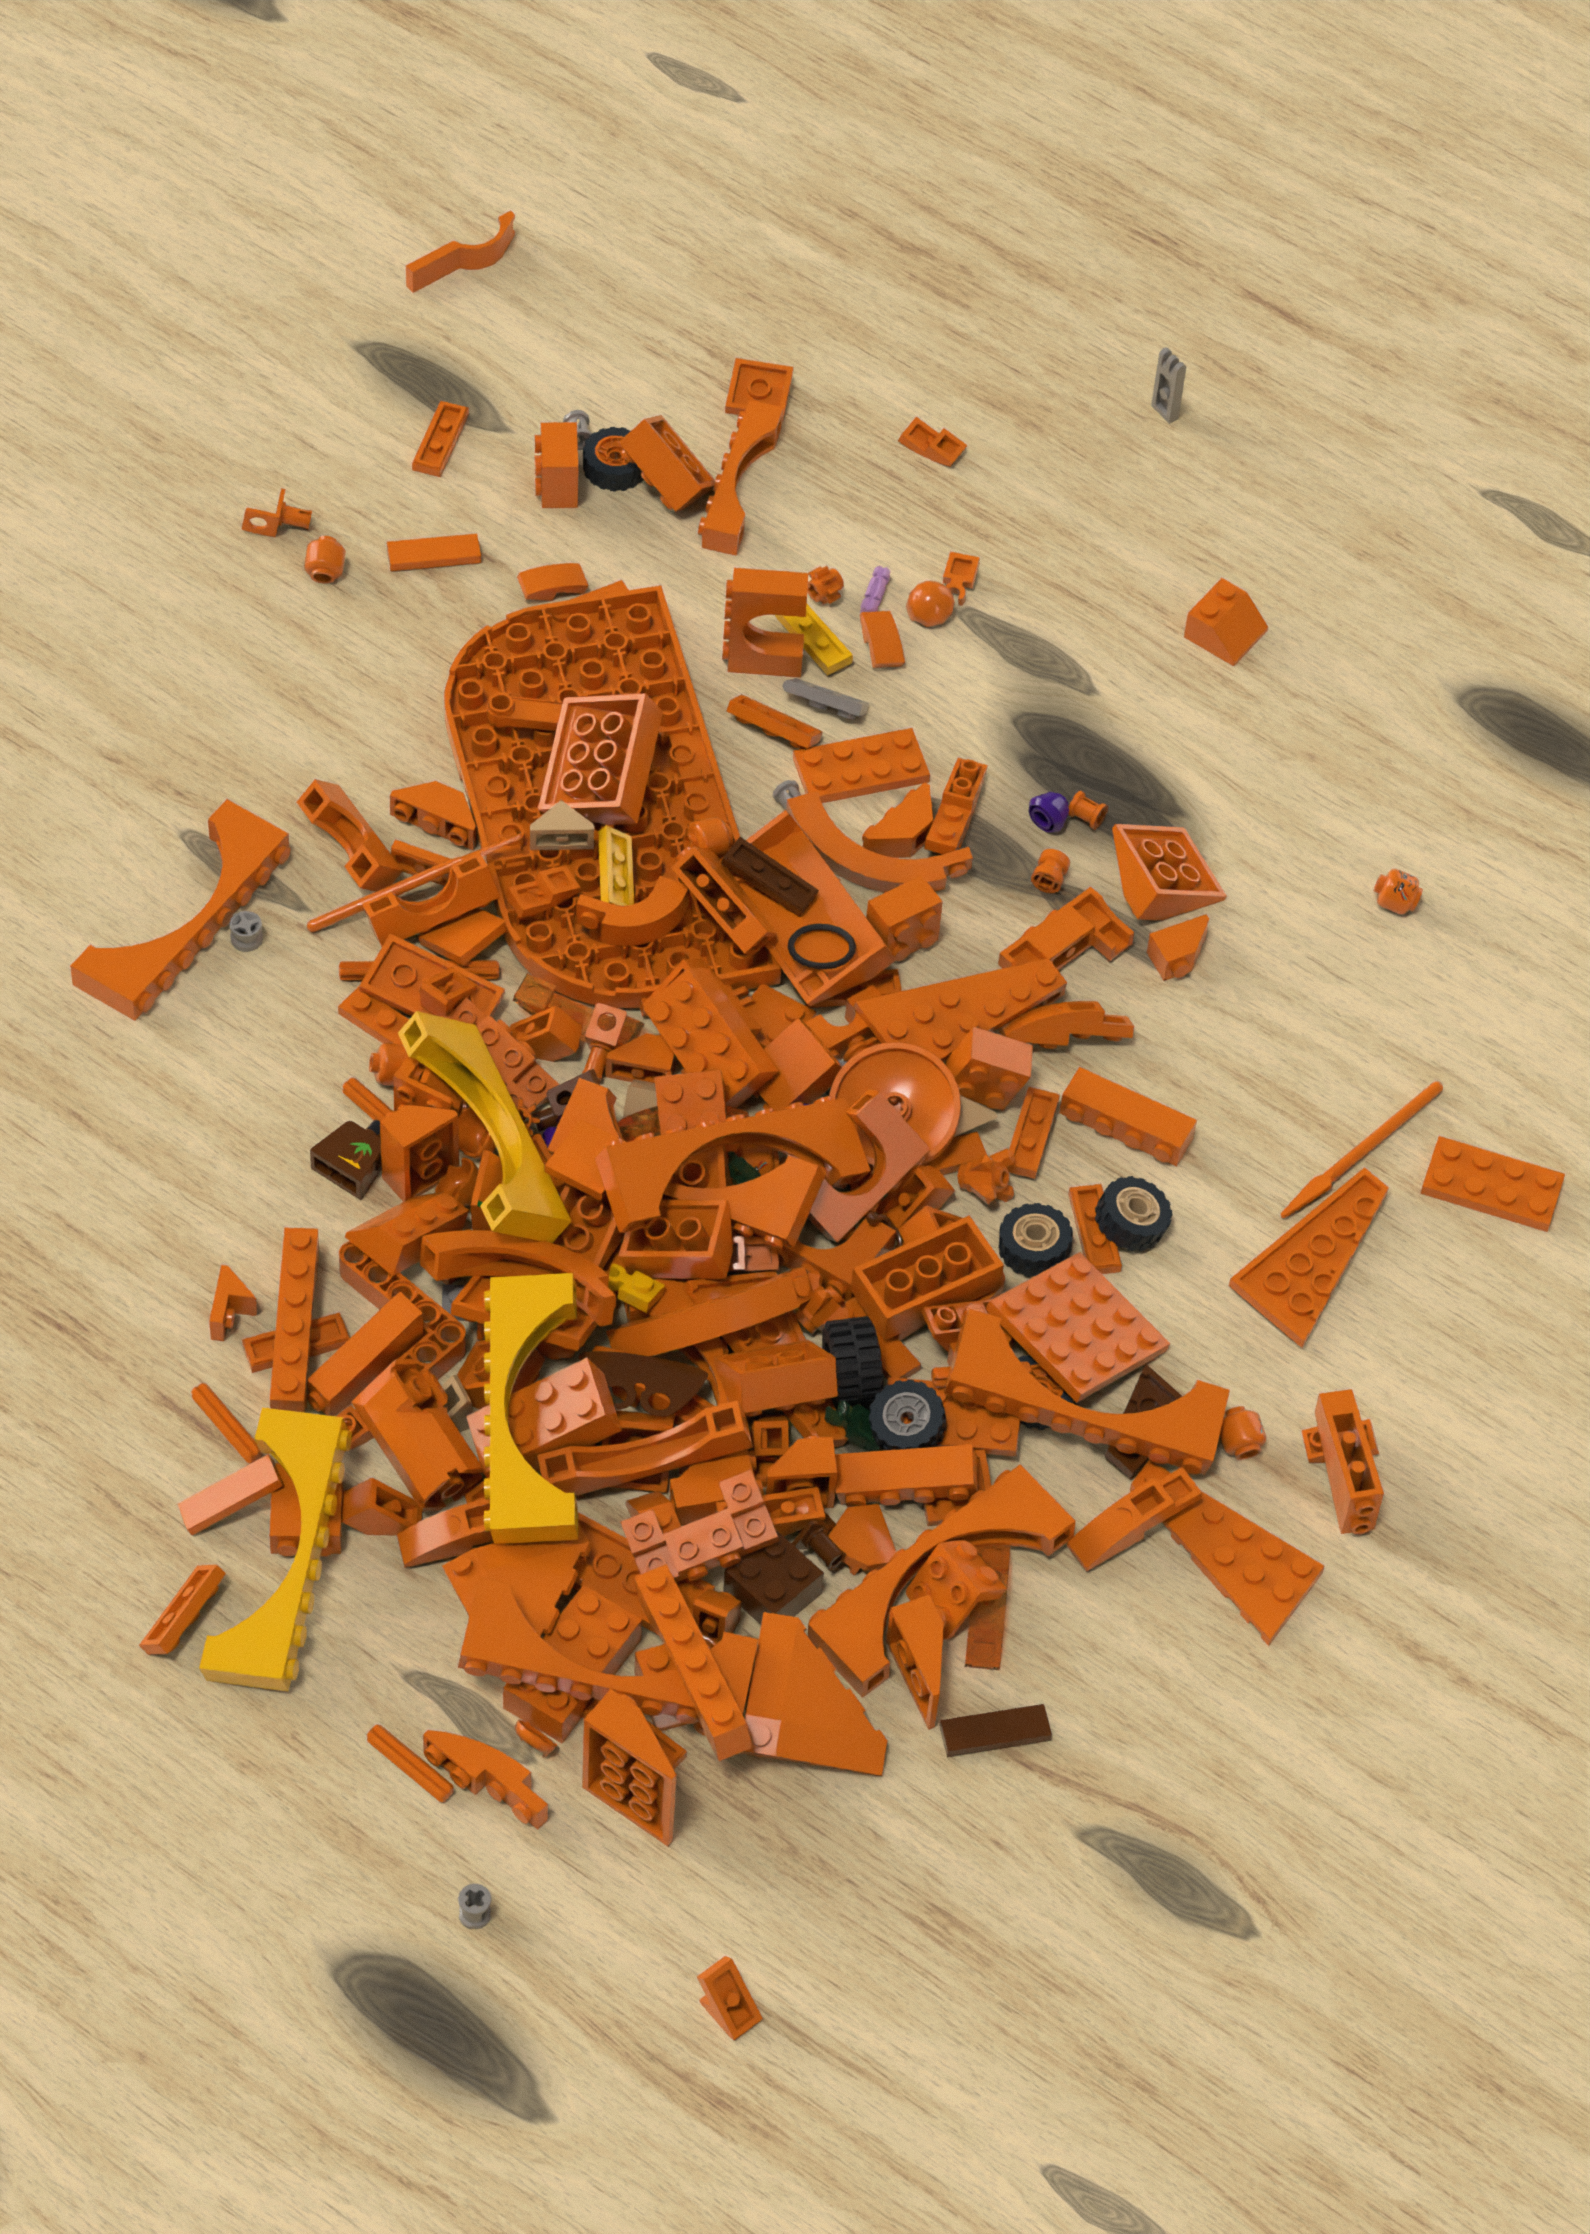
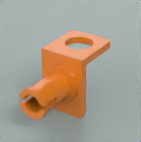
[242,488,312,538]
[582,1003,627,1081]

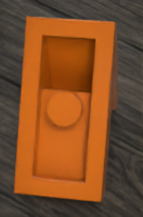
[209,1265,257,1341]
[697,1956,763,2040]

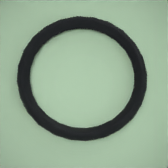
[788,923,856,969]

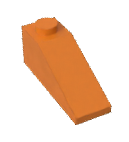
[715,1487,826,1536]

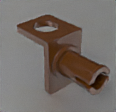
[792,1511,846,1569]

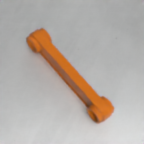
[487,693,563,731]

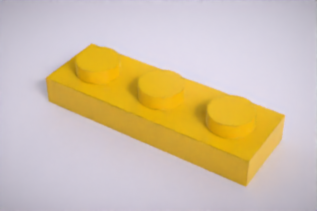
[775,604,853,676]
[598,825,634,906]

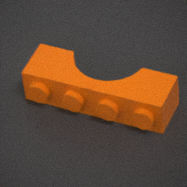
[296,779,403,892]
[362,852,500,947]

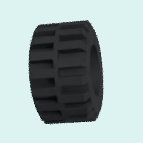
[822,1316,883,1406]

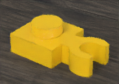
[608,1264,665,1313]

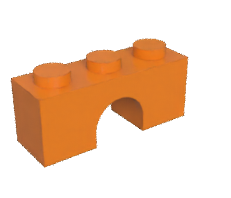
[805,985,882,1060]

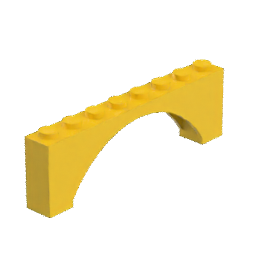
[398,1011,572,1243]
[484,1273,578,1544]
[199,1407,352,1692]

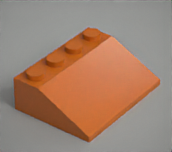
[538,693,663,825]
[582,1689,677,1847]

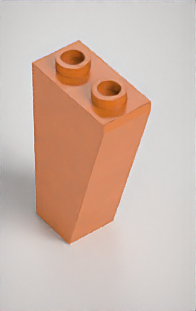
[671,846,777,955]
[1315,1389,1384,1534]

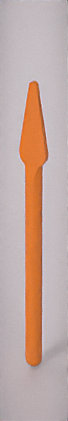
[307,833,522,932]
[1281,1081,1443,1218]

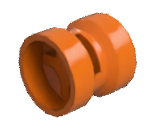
[1031,849,1071,893]

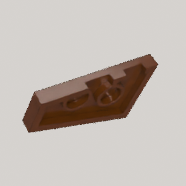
[1104,1364,1182,1479]

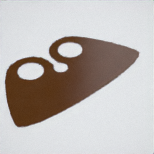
[579,1351,708,1417]

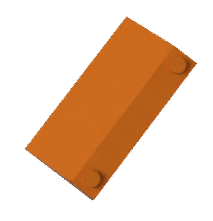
[720,810,897,1007]

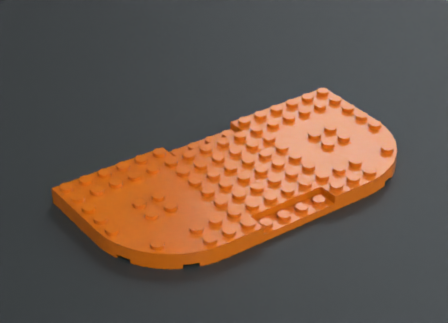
[444,585,781,1008]

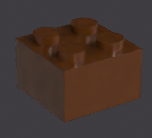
[723,1529,824,1625]

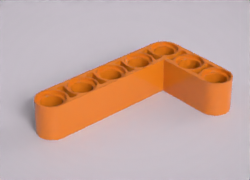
[339,1241,466,1380]

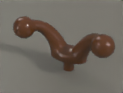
[866,1212,904,1249]

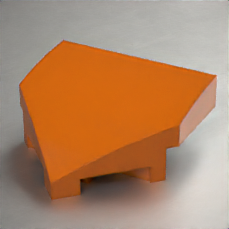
[828,1504,896,1576]

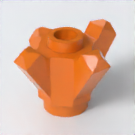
[957,1148,1015,1205]
[795,1270,855,1334]

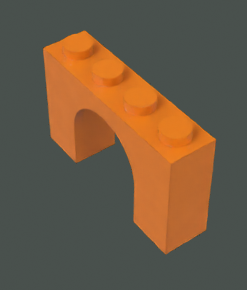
[722,568,809,678]
[801,1089,930,1242]
[739,1218,896,1302]

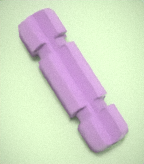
[860,566,890,613]

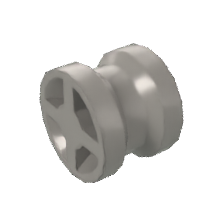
[229,911,263,952]

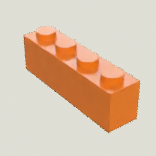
[1059,1067,1197,1167]
[835,1444,978,1507]

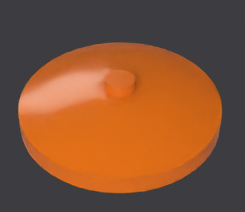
[829,1042,961,1169]

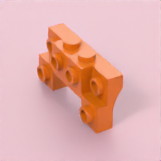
[998,887,1134,1008]
[441,997,559,1121]
[620,1470,780,1583]

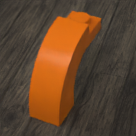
[576,876,690,946]

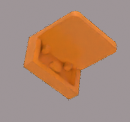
[906,1539,1007,1639]

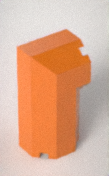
[351,1359,483,1512]

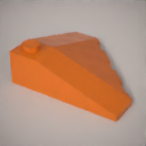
[442,1524,592,1637]
[741,1612,887,1776]

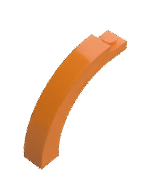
[786,791,973,892]
[420,1230,616,1327]
[606,1266,813,1356]

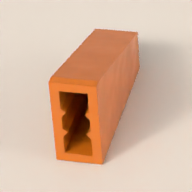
[307,1292,423,1416]

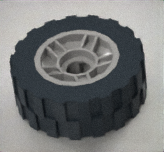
[869,1379,947,1451]

